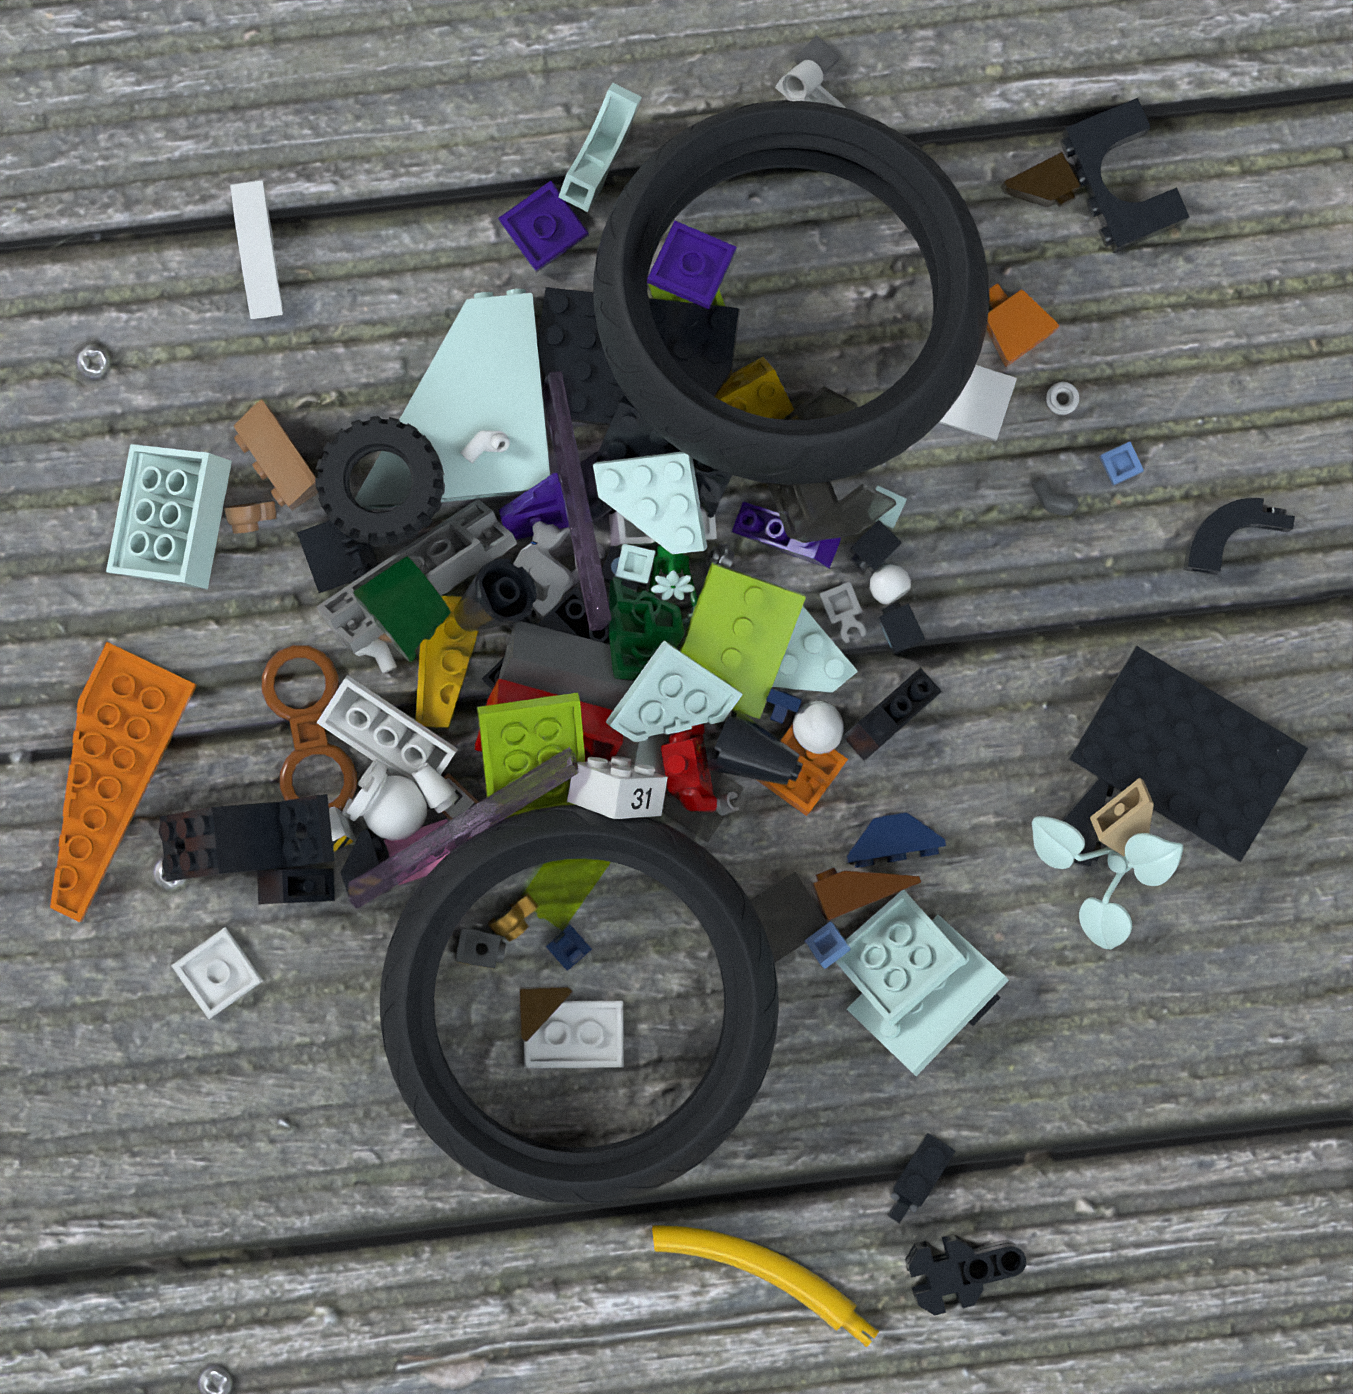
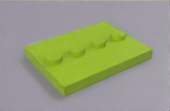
[679,562,806,719]
[477,693,585,823]

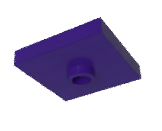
[498,181,589,273]
[647,221,737,309]

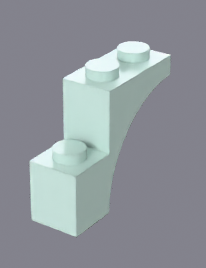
[558,83,642,212]

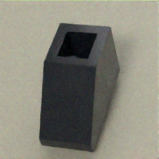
[340,829,394,904]

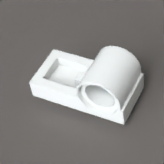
[775,60,846,108]

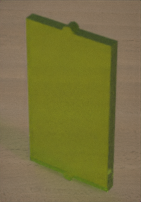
[521,858,611,931]

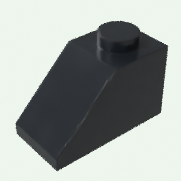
[257,868,335,905]

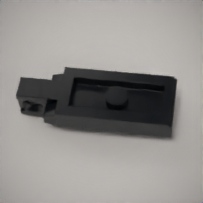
[887,1133,956,1224]

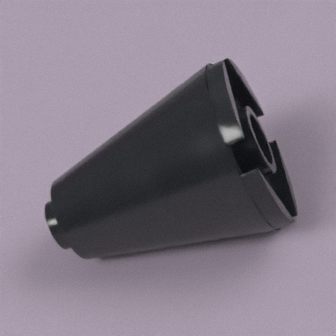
[454,559,537,632]
[707,708,803,785]

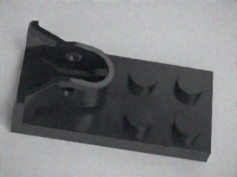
[597,396,732,518]

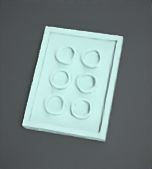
[847,915,1009,1076]

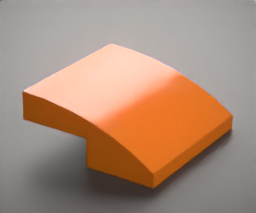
[757,724,848,816]

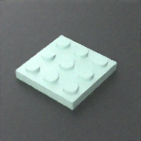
[835,890,967,1026]

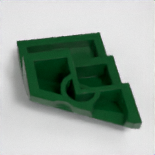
[352,556,451,662]
[609,577,685,680]

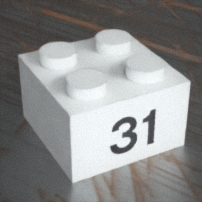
[567,756,668,819]

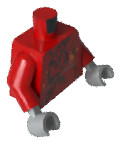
[661,722,739,816]

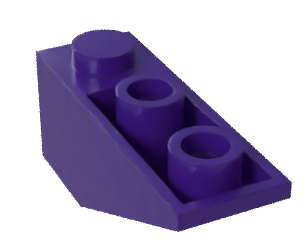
[731,502,841,569]

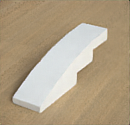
[230,179,284,319]

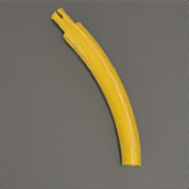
[652,1225,879,1347]

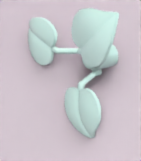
[1032,816,1183,950]

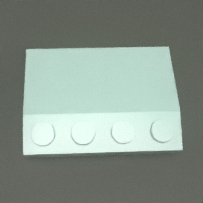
[106,444,232,589]

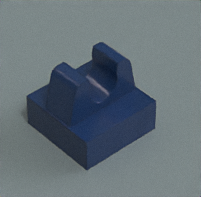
[766,688,802,724]
[546,925,592,971]

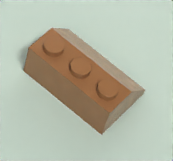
[234,399,318,511]

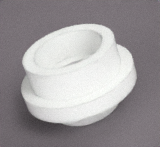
[1046,382,1079,415]

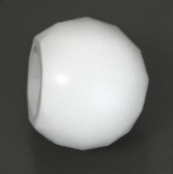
[870,564,911,605]

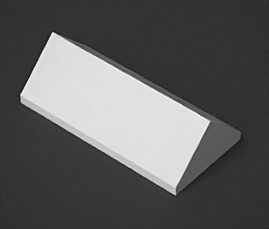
[317,675,458,786]

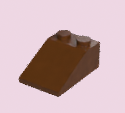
[811,867,921,921]

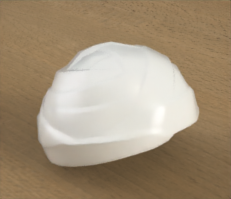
[793,701,844,754]

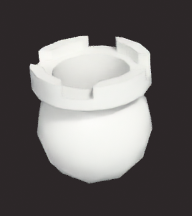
[342,759,427,841]

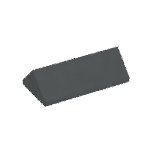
[498,621,635,710]

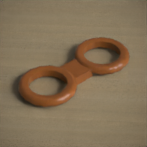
[261,645,357,811]

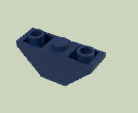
[846,812,946,868]

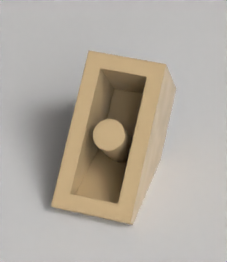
[1090,778,1154,856]

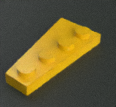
[416,596,479,728]

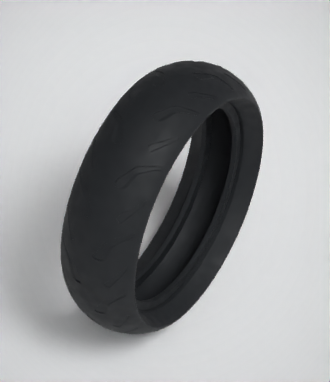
[593,100,990,485]
[380,805,779,1205]

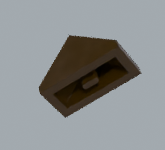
[520,985,573,1042]

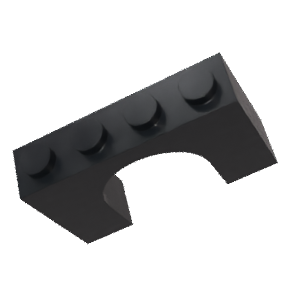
[1060,98,1190,253]

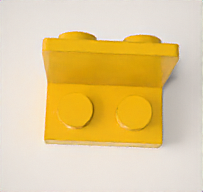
[715,356,799,420]

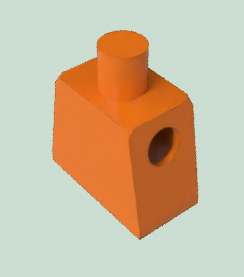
[986,283,1059,367]

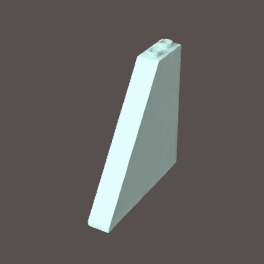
[355,289,551,510]

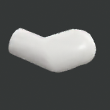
[460,430,510,464]
[353,638,397,674]

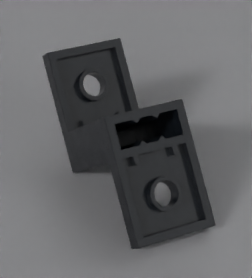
[159,794,335,882]

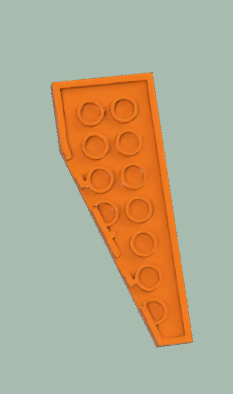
[50,642,197,922]

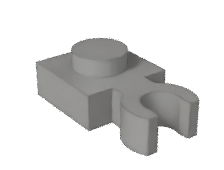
[819,581,866,644]

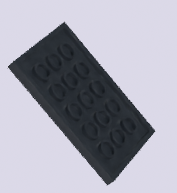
[1068,646,1308,862]

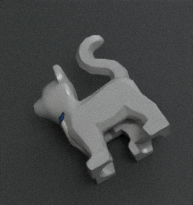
[513,521,606,620]

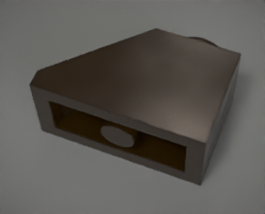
[1001,152,1080,207]

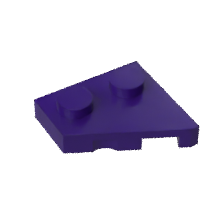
[499,473,571,540]

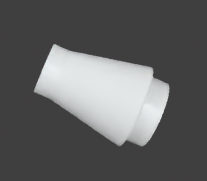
[412,763,459,813]

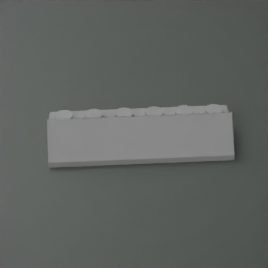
[316,499,517,653]

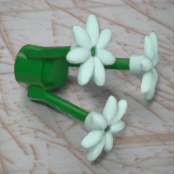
[648,544,698,628]

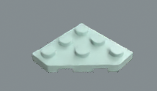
[593,452,707,554]
[772,606,858,693]
[606,641,743,742]

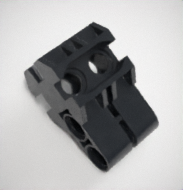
[904,1234,1027,1316]

